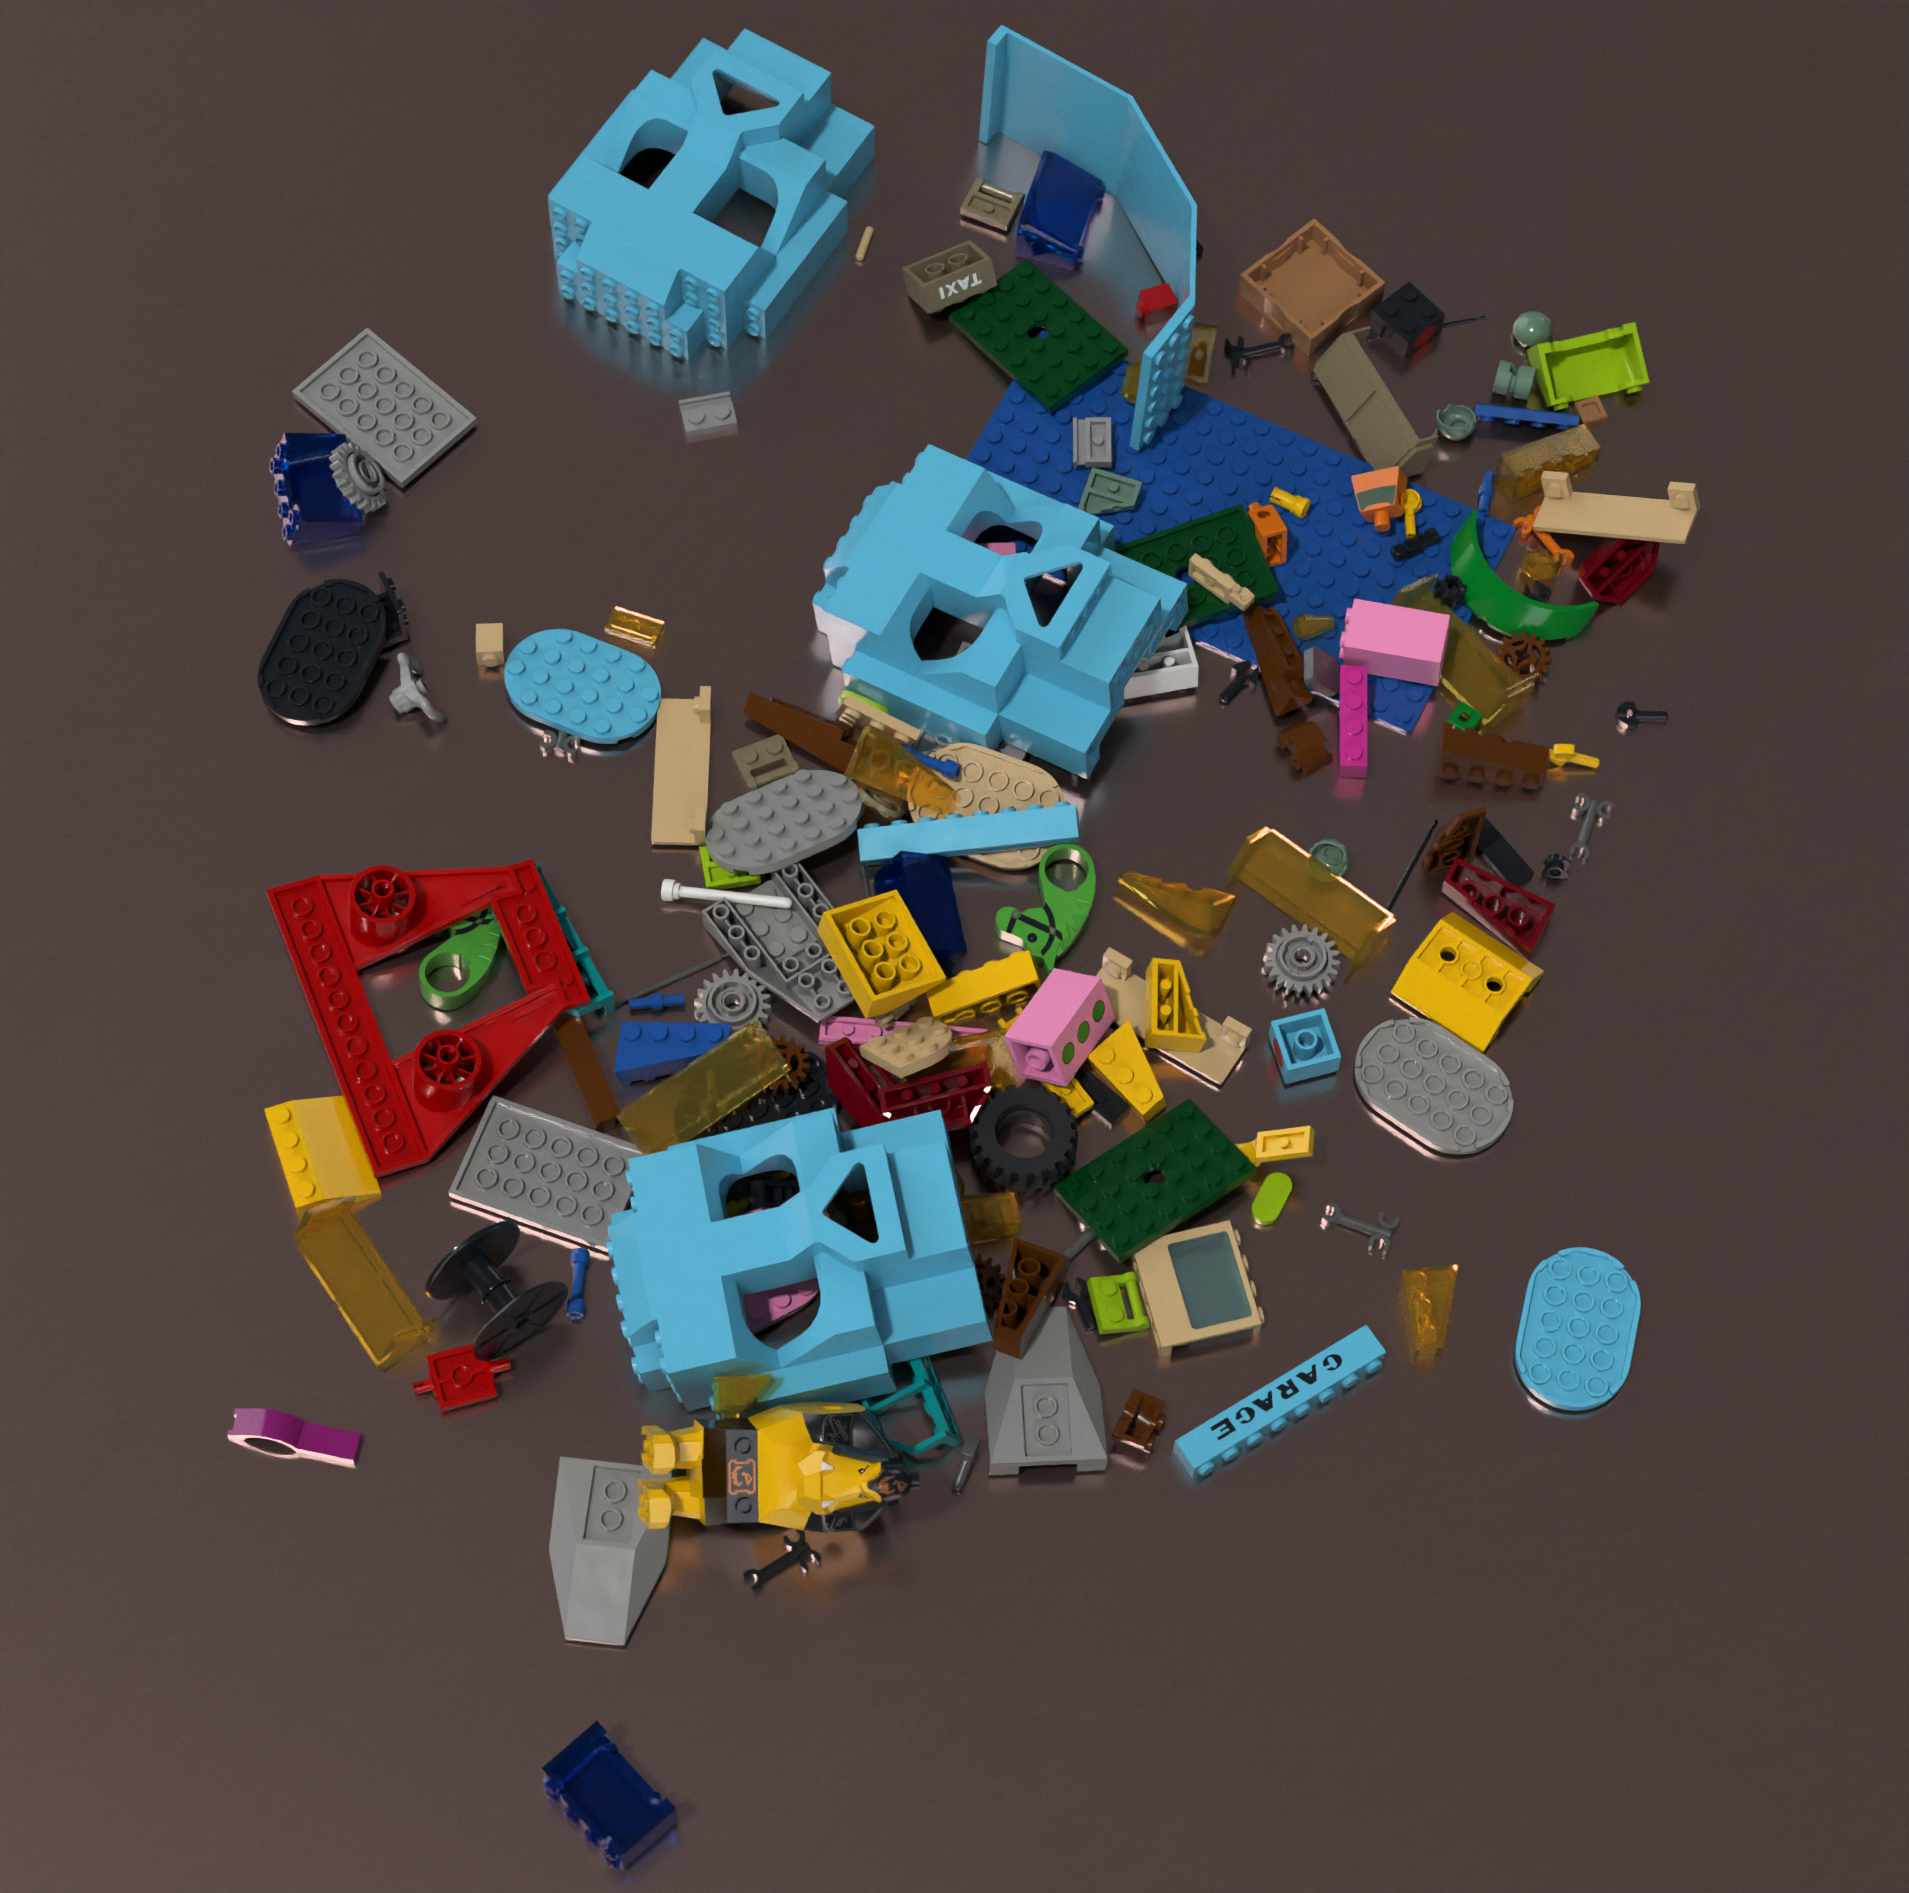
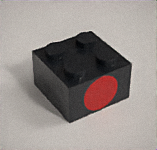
[1369,281,1445,360]

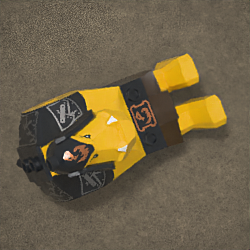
[637,1402,920,1532]

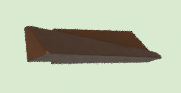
[1240,603,1313,716]
[744,693,872,778]

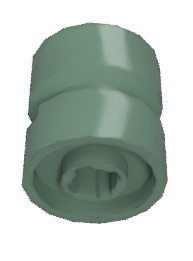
[1492,360,1536,401]

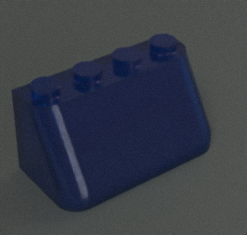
[874,851,968,963]

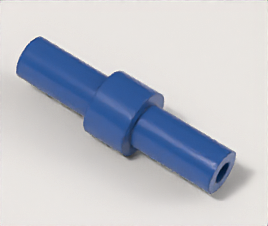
[1478,471,1495,515]
[629,993,685,1011]

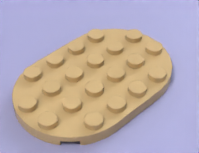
[908,743,1066,870]

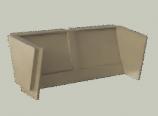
[1313,326,1439,477]

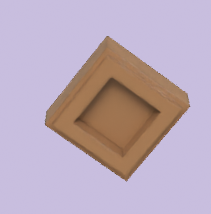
[1573,396,1608,428]

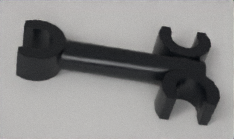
[1224,333,1295,374]
[743,1529,821,1594]

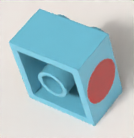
[1268,1008,1341,1084]

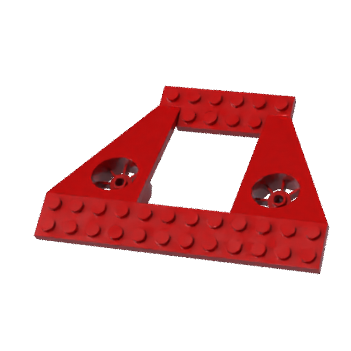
[266,859,590,1179]

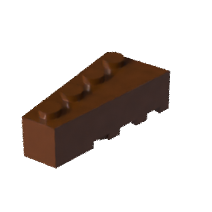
[1435,722,1549,790]
[993,1237,1067,1359]

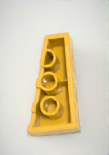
[926,950,1044,1025]

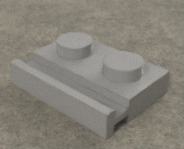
[679,391,737,437]
[1073,417,1112,468]

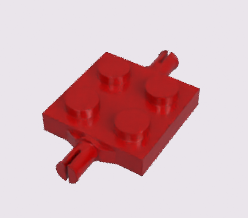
[412,1343,511,1413]

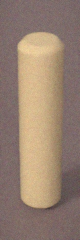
[855,226,874,261]

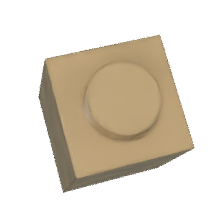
[476,623,505,667]

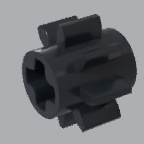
[1433,574,1467,608]

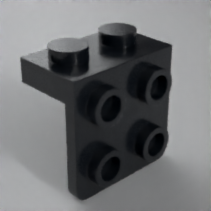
[377,571,410,648]

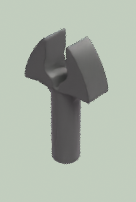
[951,1435,981,1491]

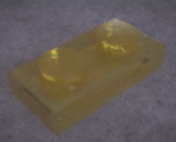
[605,606,665,649]

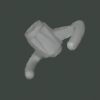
[389,652,447,722]

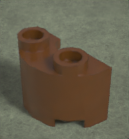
[1275,718,1333,776]
[1111,1388,1167,1453]

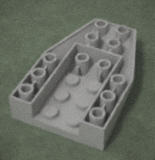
[702,861,855,1023]
[985,1306,1108,1475]
[549,1456,673,1646]

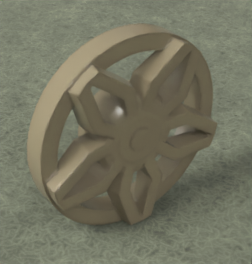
[858,786,905,820]

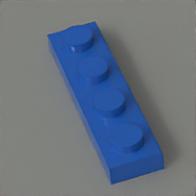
[1473,402,1580,430]

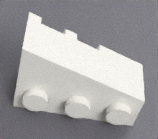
[1124,626,1199,699]

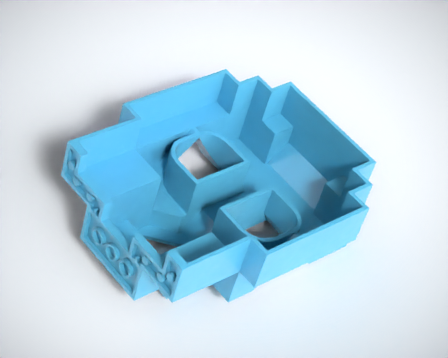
[547,28,875,361]
[812,444,1188,779]
[607,1107,993,1420]

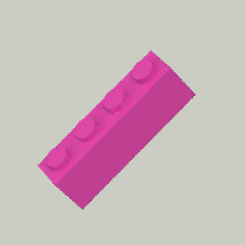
[1339,665,1367,778]

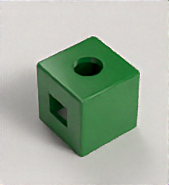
[1446,701,1483,732]

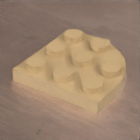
[834,694,921,747]
[859,1017,954,1078]

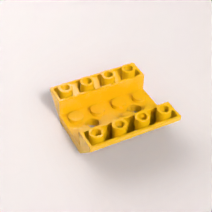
[1391,912,1544,1054]

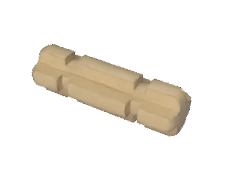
[875,996,918,1029]

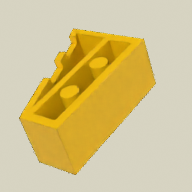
[1145,958,1207,1053]
[1087,1019,1167,1124]

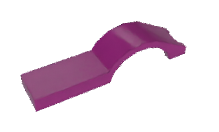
[227,1408,362,1464]

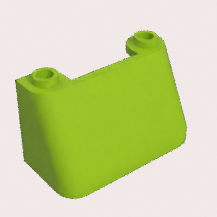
[1527,322,1650,411]

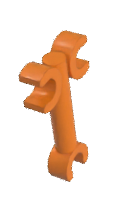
[1513,505,1575,570]

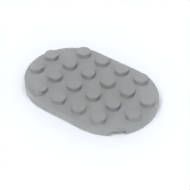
[705,769,864,875]
[1354,1017,1513,1155]

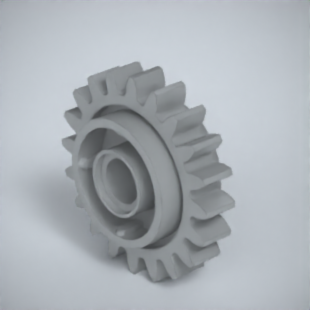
[329,442,388,513]
[1263,924,1340,998]
[694,969,771,1043]

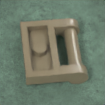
[960,177,1025,231]
[731,734,800,792]

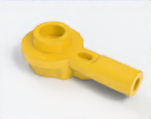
[1404,489,1422,539]

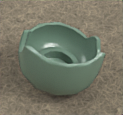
[1513,311,1553,348]
[1436,404,1477,441]
[1306,838,1350,883]

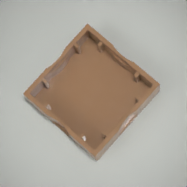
[1238,218,1385,357]

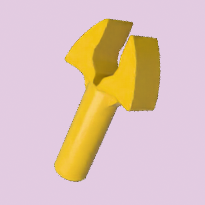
[1549,744,1600,769]

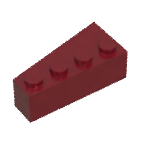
[1442,857,1556,961]

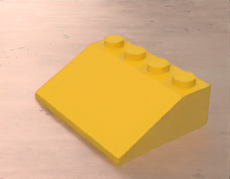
[817,889,946,1019]
[264,1095,382,1221]

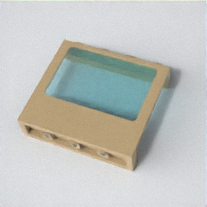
[1130,1220,1265,1357]

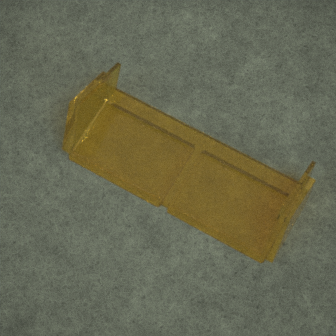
[1391,574,1539,727]
[1226,826,1397,971]
[616,1021,792,1156]
[293,1195,439,1370]

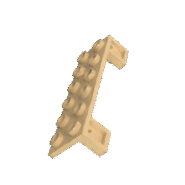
[1533,471,1700,544]
[651,686,712,846]
[1096,947,1252,1085]

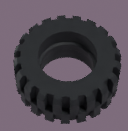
[970,1083,1078,1197]

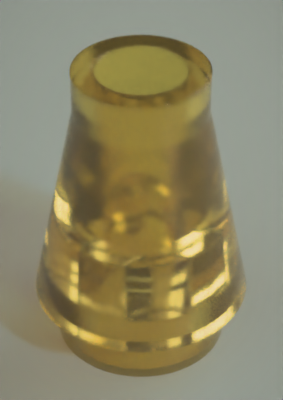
[1292,614,1334,640]

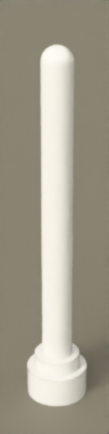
[661,879,792,908]

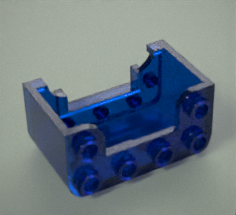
[541,1721,678,1870]

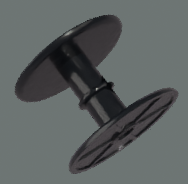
[425,1221,568,1361]

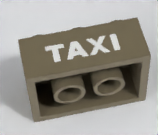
[901,240,997,314]

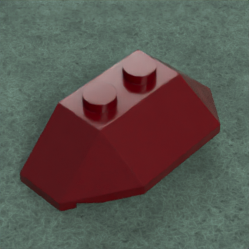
[1578,537,1659,604]
[825,1037,897,1128]
[878,1062,993,1131]

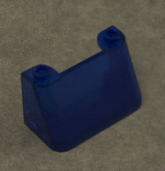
[1015,150,1106,270]

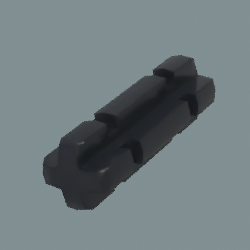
[1390,528,1440,561]

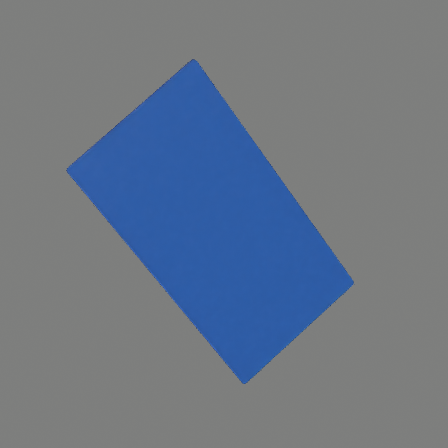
[966,328,1515,734]

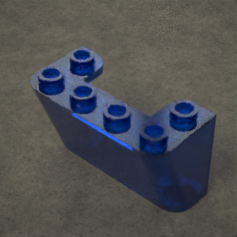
[270,433,363,545]

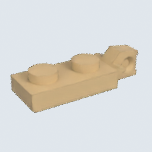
[1188,553,1255,611]

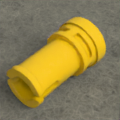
[1269,487,1311,519]

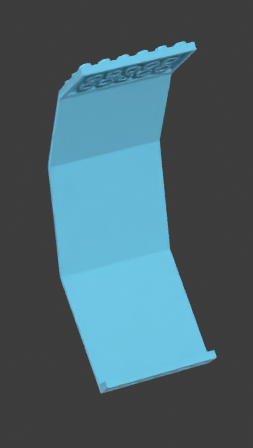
[979,24,1197,451]

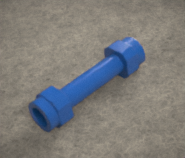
[896,744,961,780]
[567,1248,589,1318]

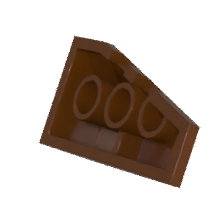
[1420,807,1486,877]

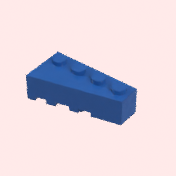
[614,1021,737,1086]

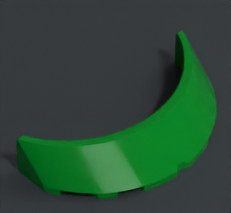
[1450,509,1600,641]

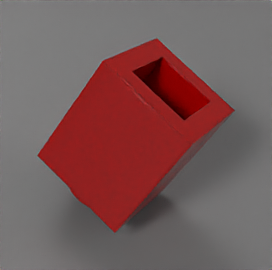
[1136,283,1178,326]

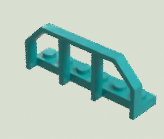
[491,862,616,1017]
[861,1355,964,1456]

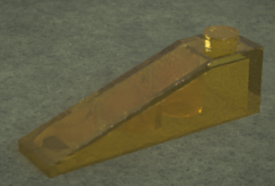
[844,725,956,816]

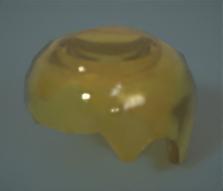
[1519,549,1563,581]

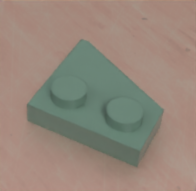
[1078,467,1142,515]

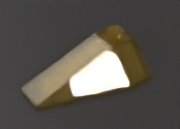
[1115,871,1237,939]

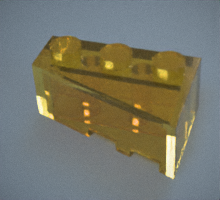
[1398,1265,1458,1363]

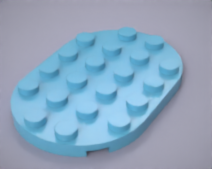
[504,629,661,744]
[1515,1247,1641,1411]

